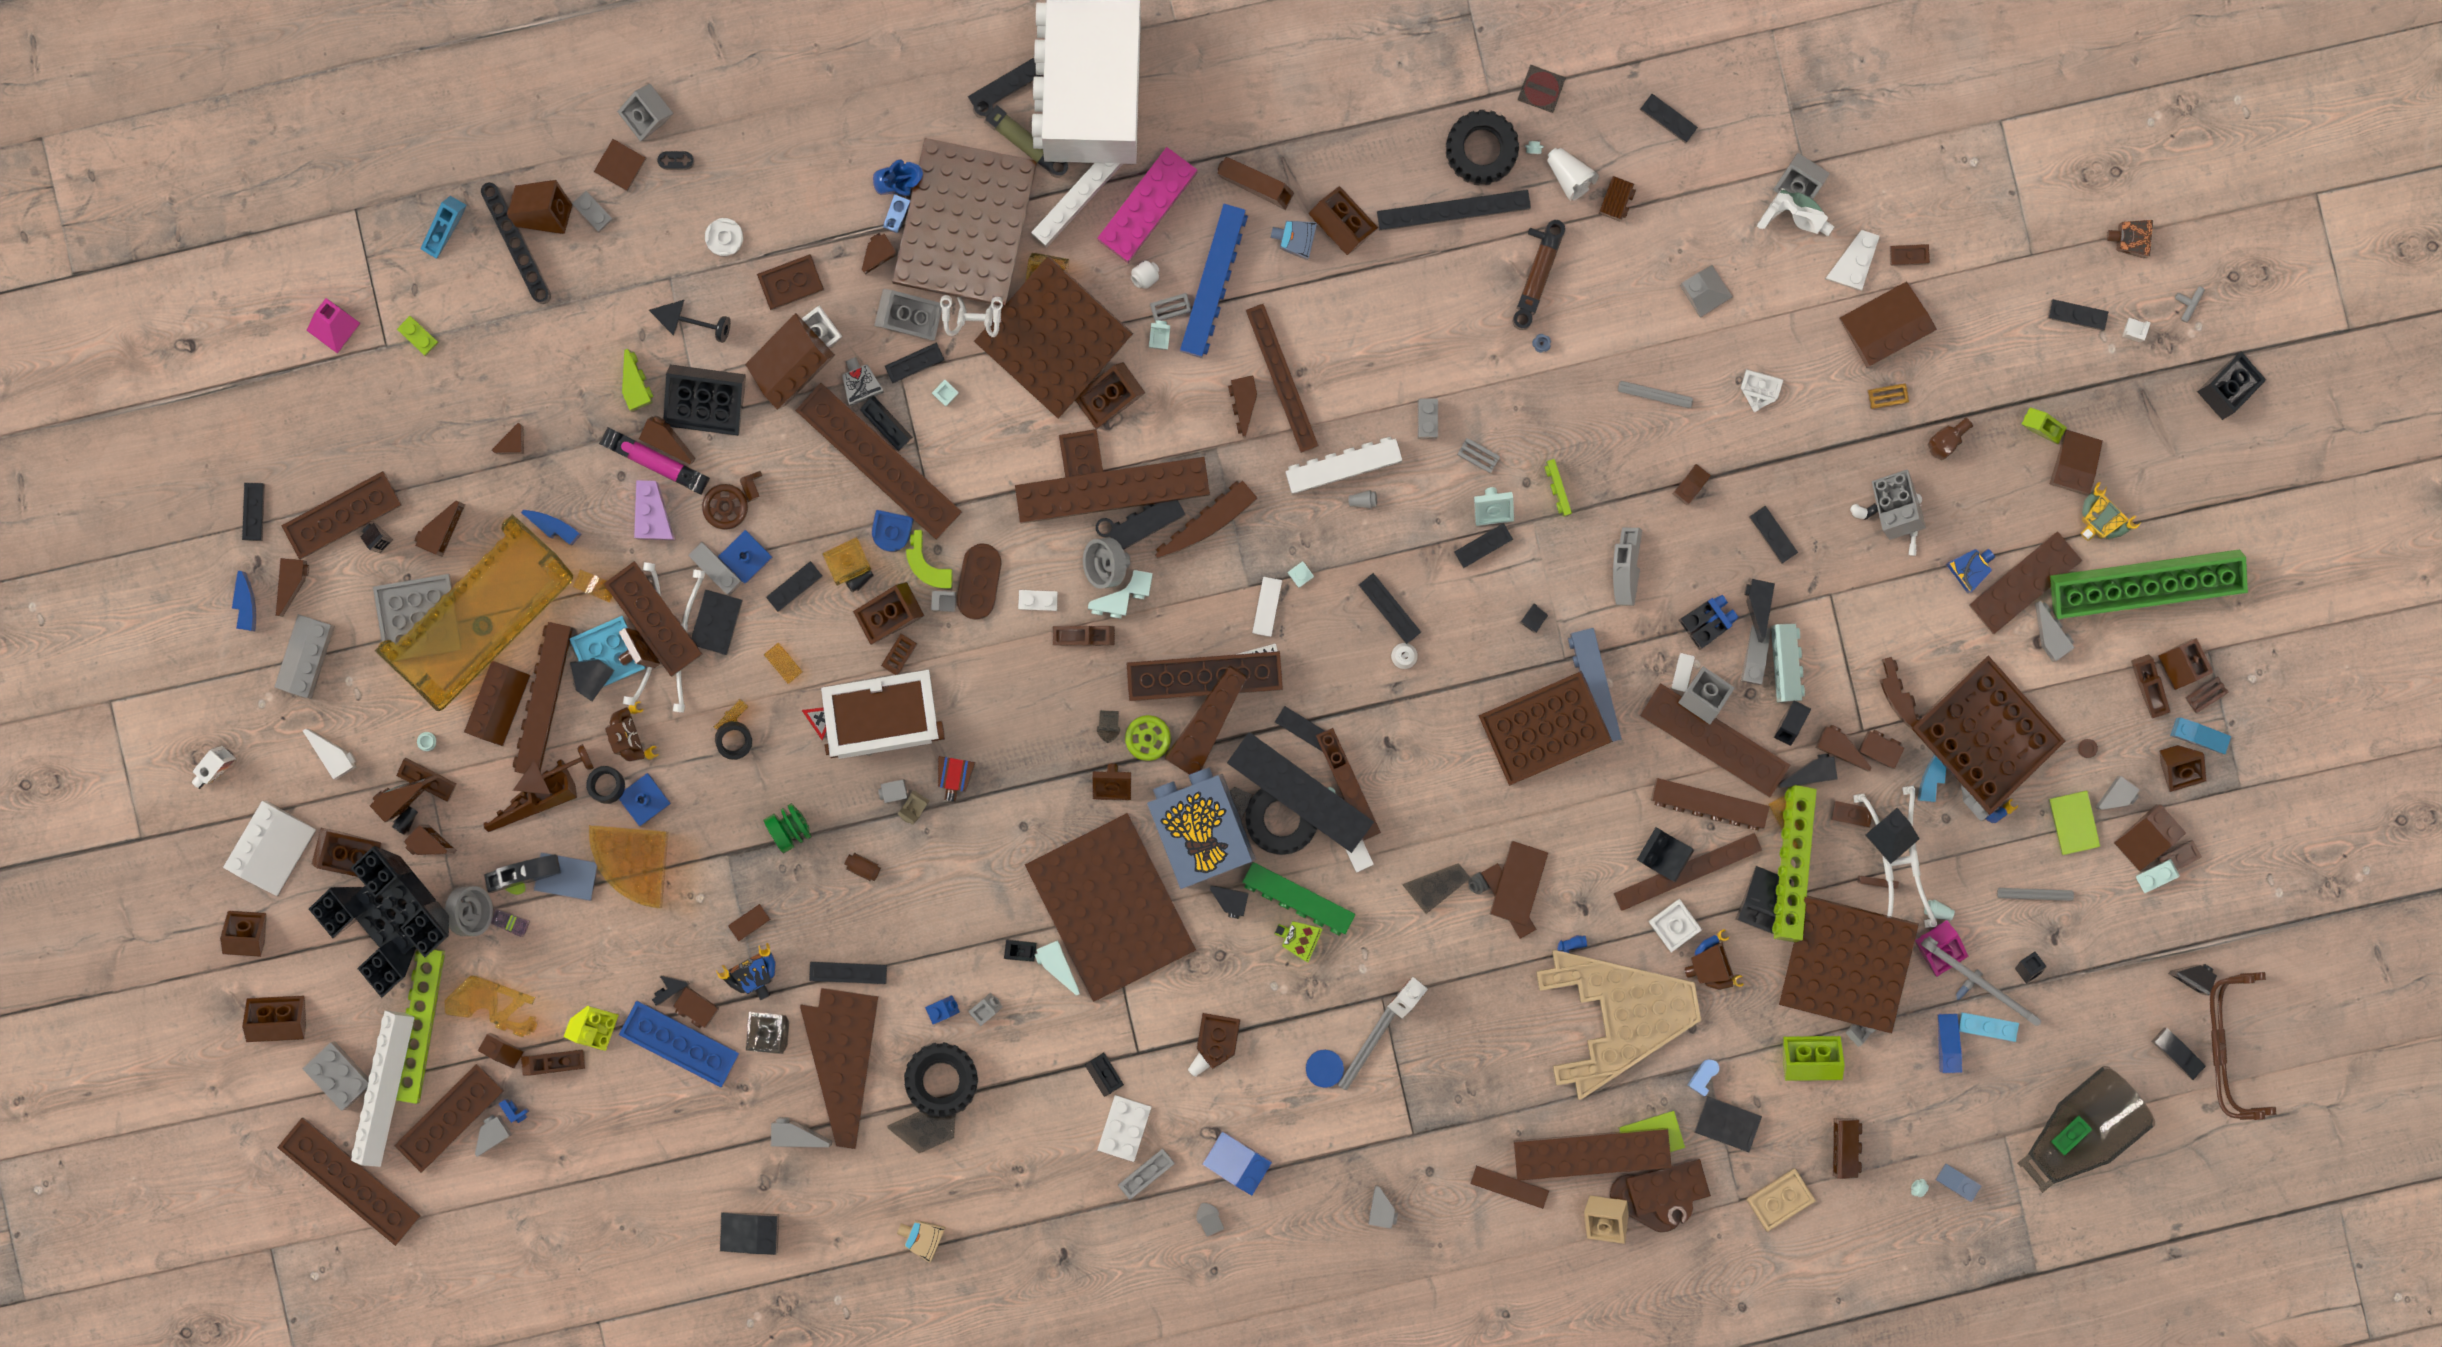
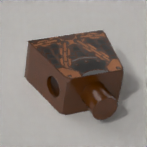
[2107,220,2153,258]

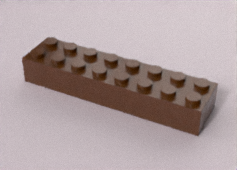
[1126,651,1283,701]
[1514,1128,1672,1181]

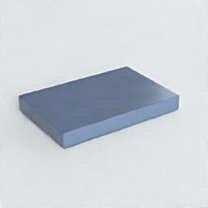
[534,853,598,901]

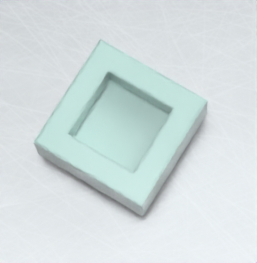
[932,380,959,407]
[1287,561,1314,588]

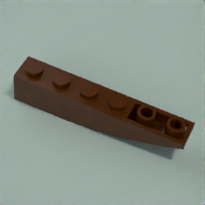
[1155,480,1258,559]
[1316,728,1381,841]

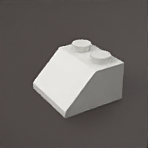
[802,305,842,348]

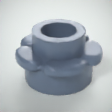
[1532,334,1551,353]

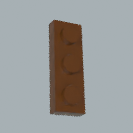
[396,758,457,802]

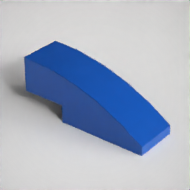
[521,510,582,546]
[232,570,256,631]

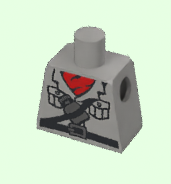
[842,357,884,406]

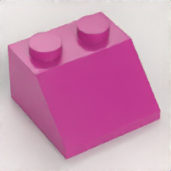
[1915,920,1969,977]

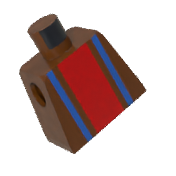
[938,756,976,802]

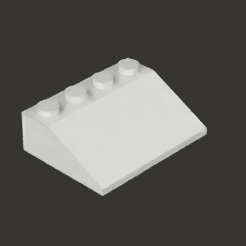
[223,801,316,896]

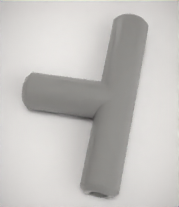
[2175,286,2205,323]

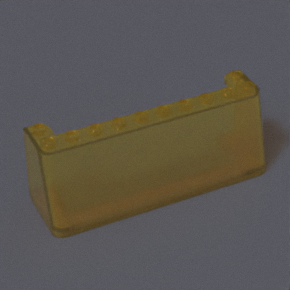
[375,514,573,711]

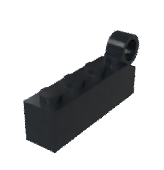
[1095,500,1186,550]

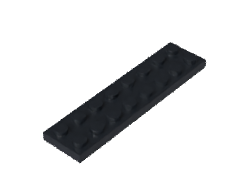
[1227,732,1374,853]

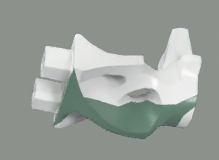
[1757,188,1834,236]

